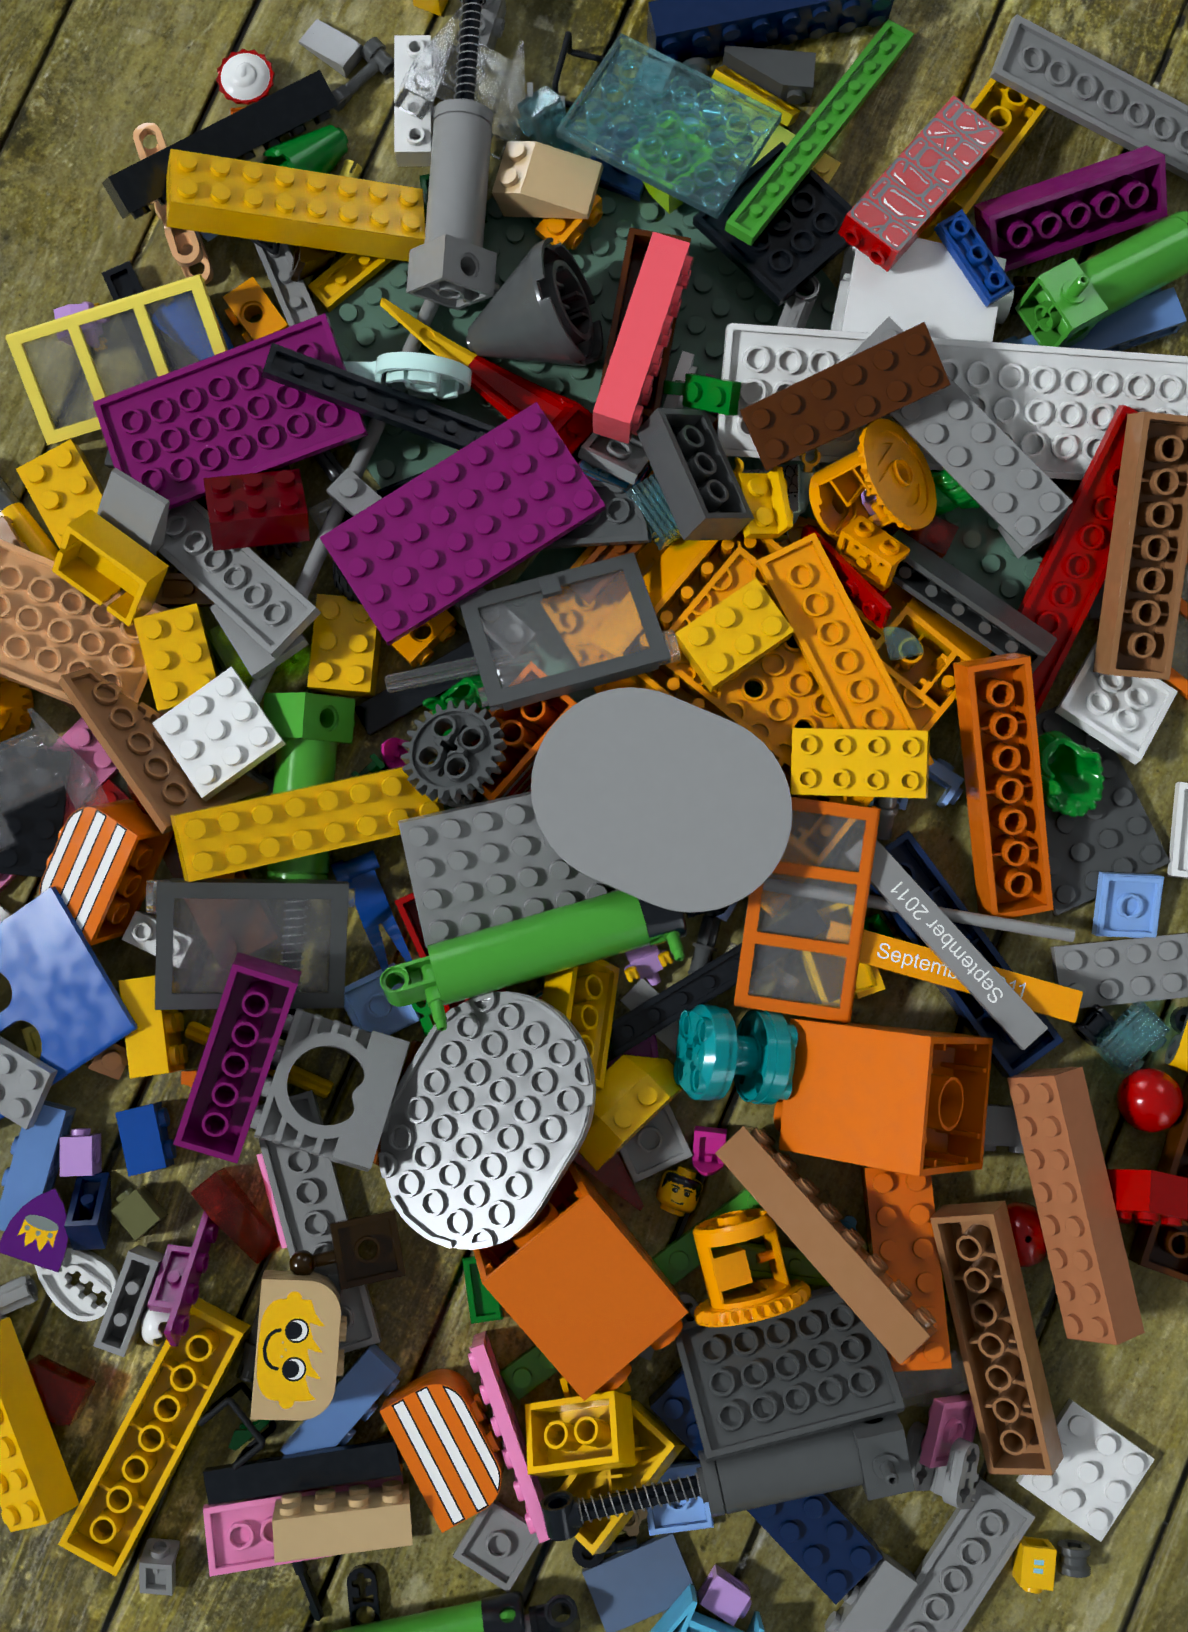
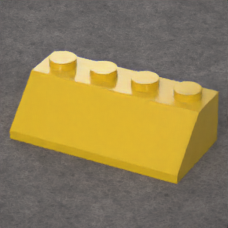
[542,959,620,1090]

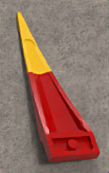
[379,298,593,456]

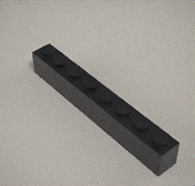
[102,70,338,220]

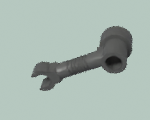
[332,37,394,112]

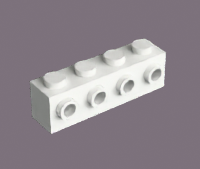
[394,35,439,167]

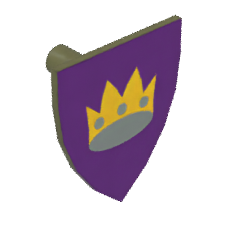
[0,1188,69,1272]

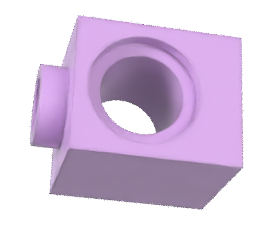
[60,1128,102,1177]
[698,1564,752,1626]

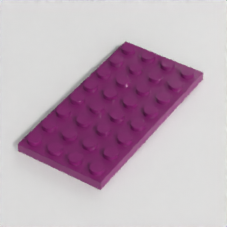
[93,313,368,510]
[319,402,606,646]

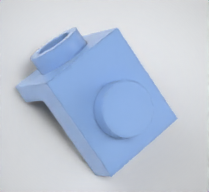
[929,758,964,808]

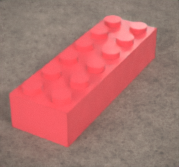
[593,232,694,444]

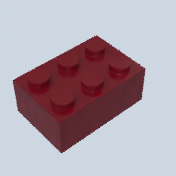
[203,469,310,551]

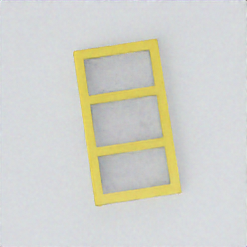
[6,274,228,446]

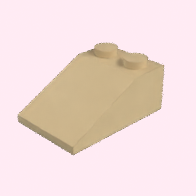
[492,141,604,219]

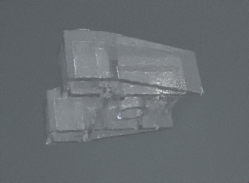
[394,7,526,160]
[0,708,109,852]

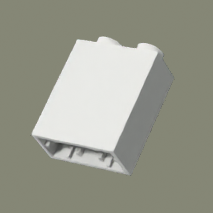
[830,238,1014,342]

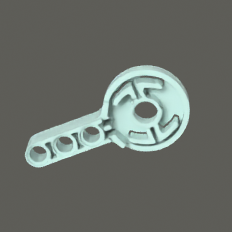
[343,352,472,400]

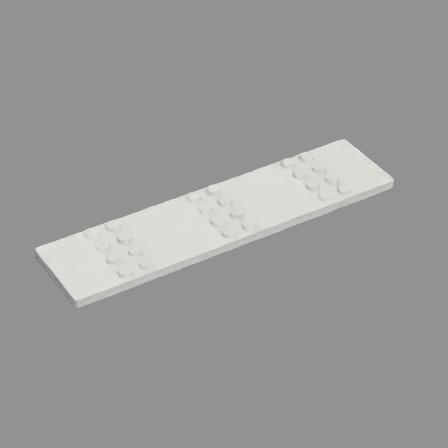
[716,323,1188,480]

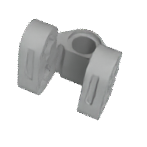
[906,1421,980,1509]

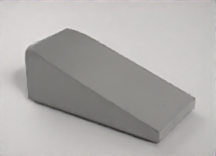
[298,19,362,78]

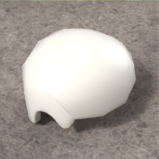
[141,1307,170,1347]

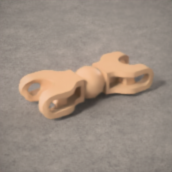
[133,123,214,285]

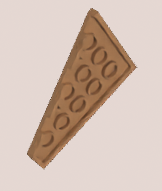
[59,667,269,834]

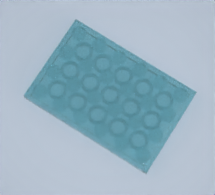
[556,33,782,219]

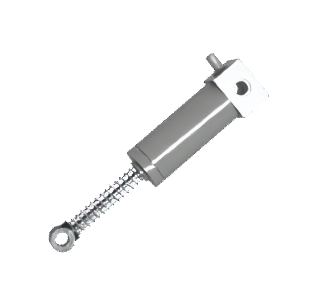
[406,0,499,310]

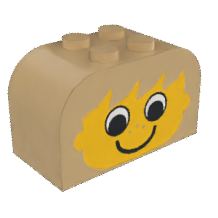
[250,1270,347,1421]

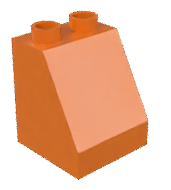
[774,1018,993,1176]
[473,1160,689,1401]

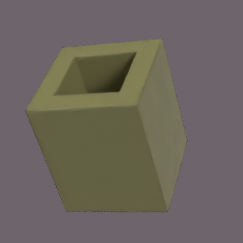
[111,1186,168,1241]

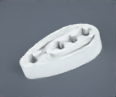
[34,1244,119,1321]

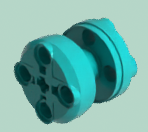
[673,1004,798,1105]

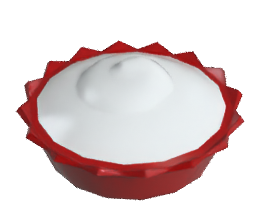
[216,48,275,105]

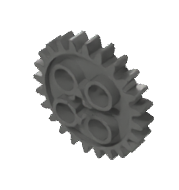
[401,700,507,804]

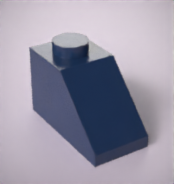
[64,1172,112,1250]

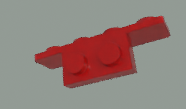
[800,524,892,629]

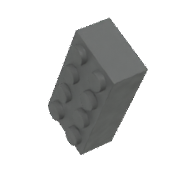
[636,408,754,541]

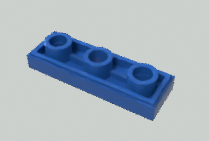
[934,209,1015,307]

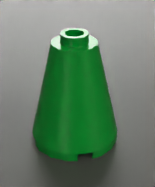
[263,125,348,174]

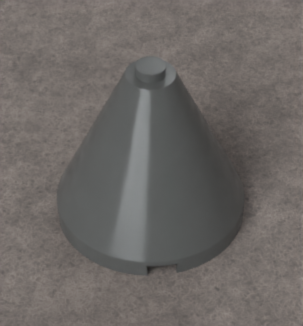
[466,238,603,366]

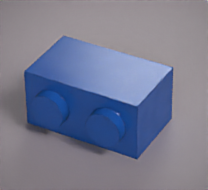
[115,1102,177,1177]

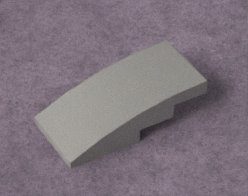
[97,468,170,556]

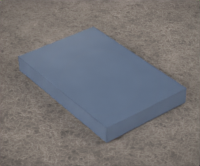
[582,1533,698,1632]

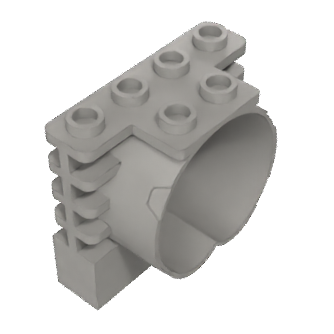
[250,1008,410,1172]

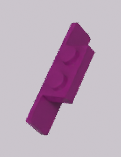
[147,1211,219,1346]

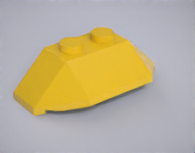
[578,1055,683,1171]

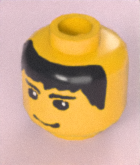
[656,1166,703,1217]

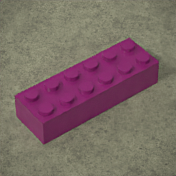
[974,146,1168,272]
[173,952,302,1164]

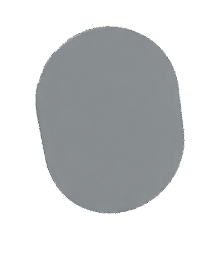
[531,687,792,913]
[378,991,596,1250]

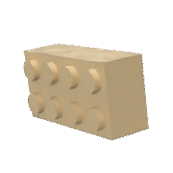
[272,1480,413,1563]

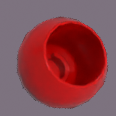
[1116,1068,1184,1133]
[1007,1202,1047,1267]

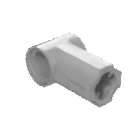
[777,276,820,328]
[0,1274,38,1319]

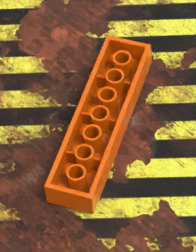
[953,652,1054,918]

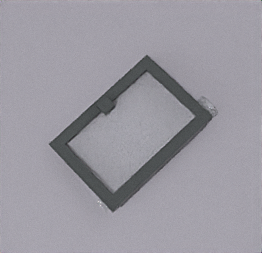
[459,552,681,711]
[146,878,355,1010]

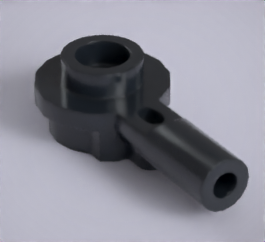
[572,1535,638,1568]

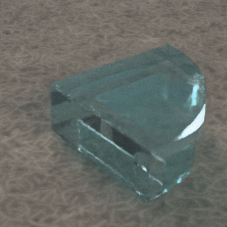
[883,627,924,661]

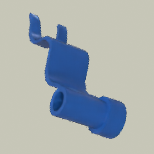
[331,850,412,972]

